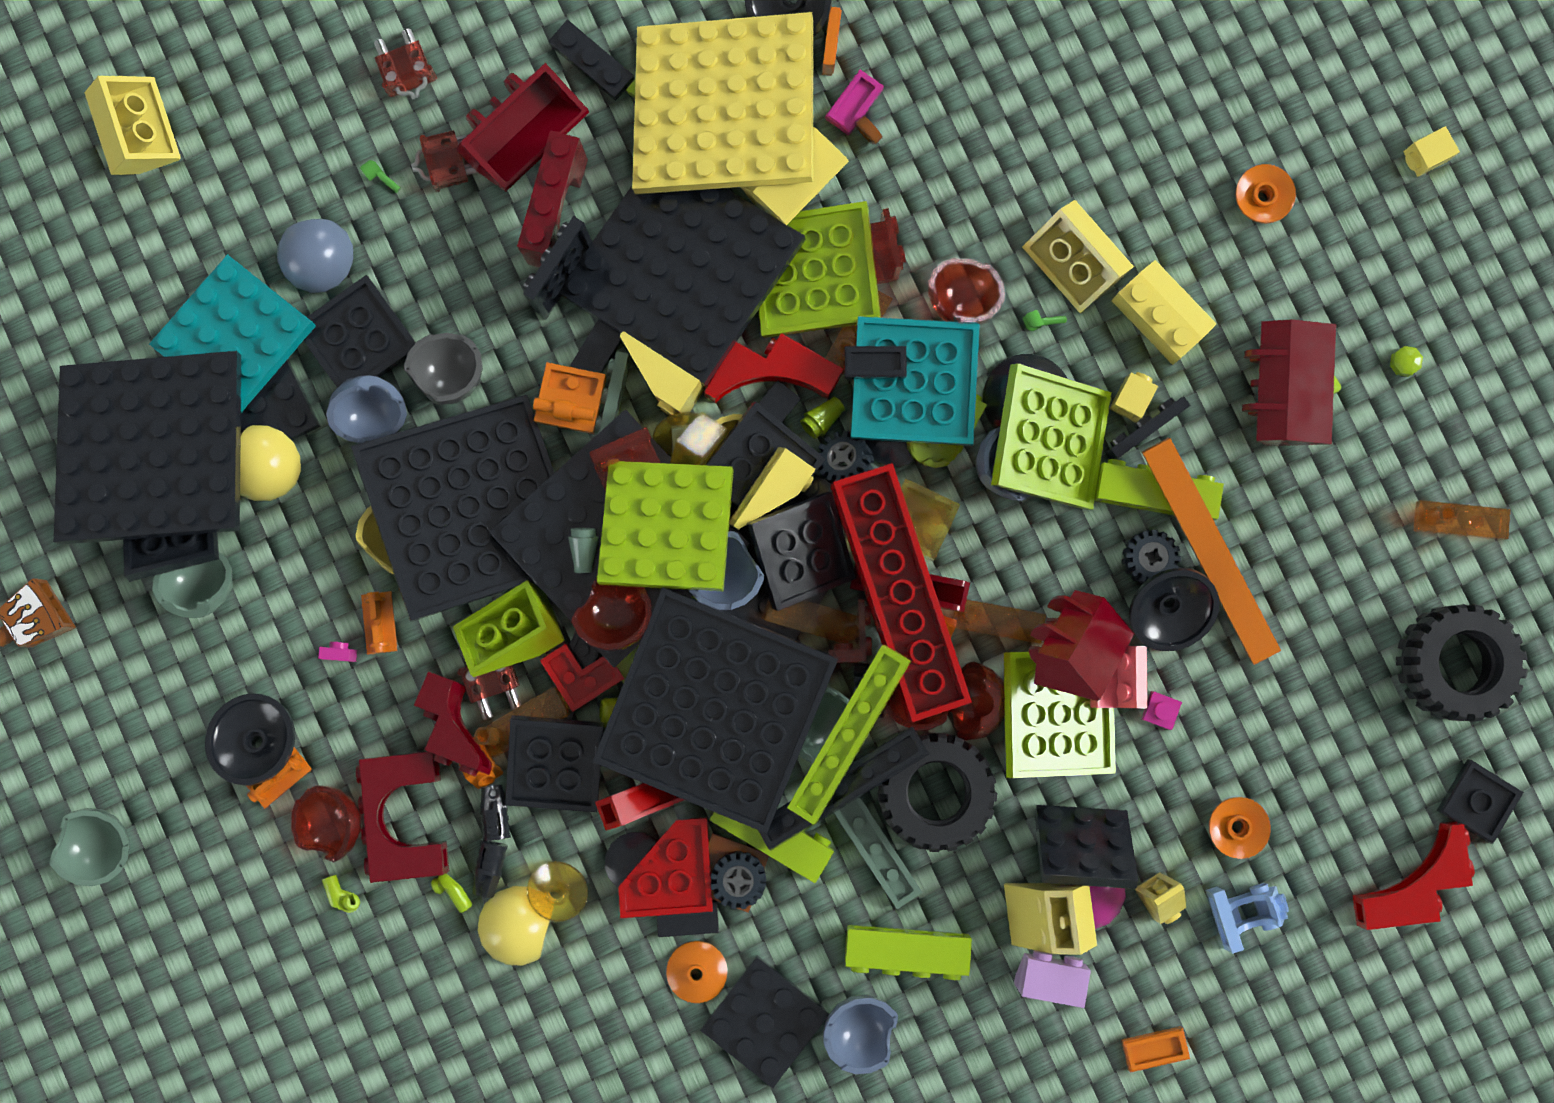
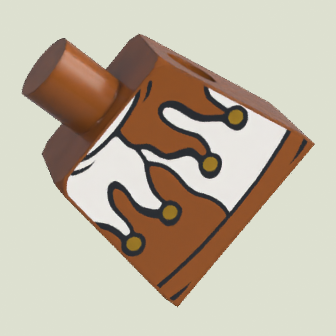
[0,578,76,647]

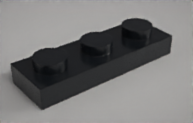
[548,19,635,101]
[1106,396,1191,459]

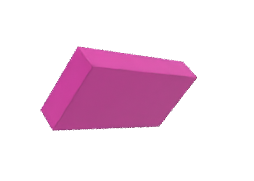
[825,69,884,136]

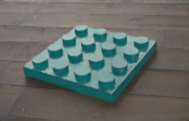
[149,254,316,412]
[851,316,980,446]

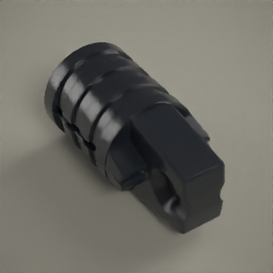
[480,785,511,841]
[473,840,508,898]

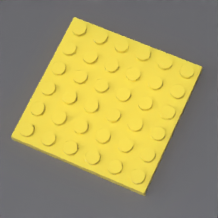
[632,12,813,194]

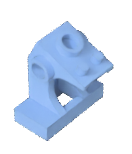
[1205,883,1289,954]

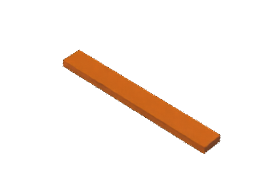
[1141,437,1281,665]

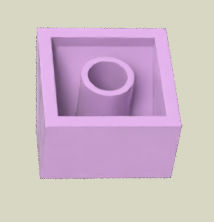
[1014,950,1091,1008]

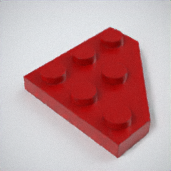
[618,817,713,918]

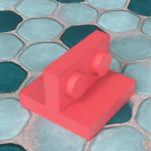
[1090,646,1147,708]

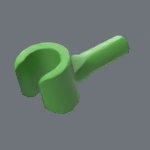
[360,160,401,193]
[1022,310,1067,331]

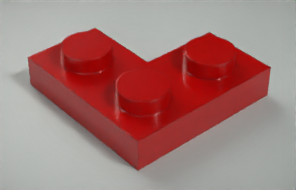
[540,644,625,712]

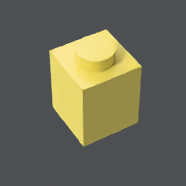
[1403,126,1460,177]
[1109,372,1158,423]

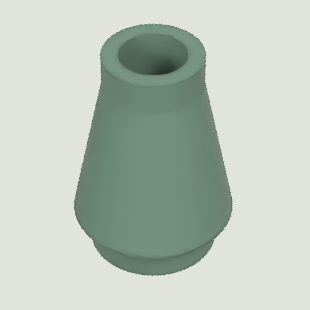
[568,528,599,573]

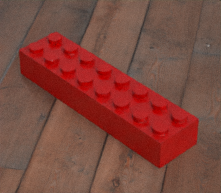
[830,463,972,722]

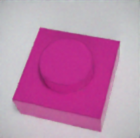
[318,642,357,662]
[1141,691,1182,730]

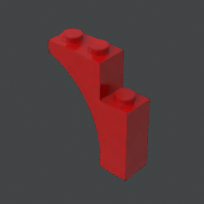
[703,333,844,403]
[595,782,684,831]
[1352,821,1475,930]

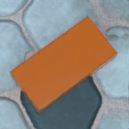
[822,7,842,76]
[1121,1026,1190,1073]

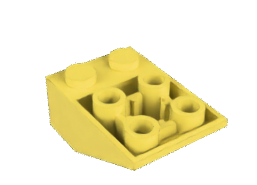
[1004,883,1097,955]

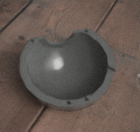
[404,333,483,405]

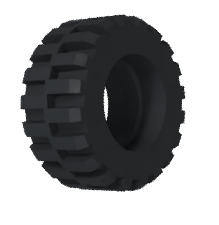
[1396,604,1528,722]
[877,732,997,852]

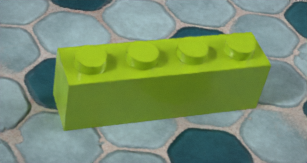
[1095,459,1224,521]
[710,812,834,883]
[845,925,972,980]

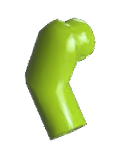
[322,874,360,913]
[431,874,472,913]

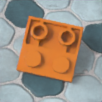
[533,362,607,434]

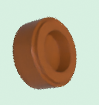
[855,115,883,145]

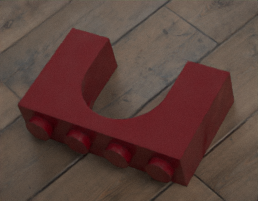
[517,130,588,267]
[356,751,450,883]

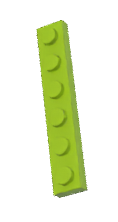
[787,645,911,825]

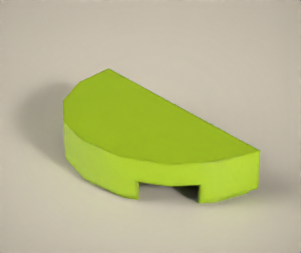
[906,442,964,468]

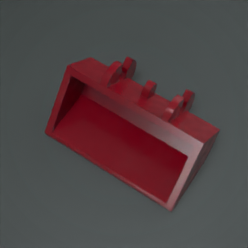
[456,63,589,192]
[1242,319,1336,446]
[1029,590,1134,701]

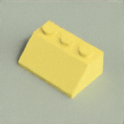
[84,76,181,175]
[741,127,849,225]
[1022,200,1134,313]
[1111,260,1216,365]

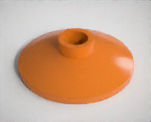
[1235,164,1296,224]
[1209,797,1271,859]
[666,941,727,1003]

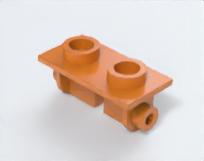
[361,591,398,655]
[246,747,312,809]

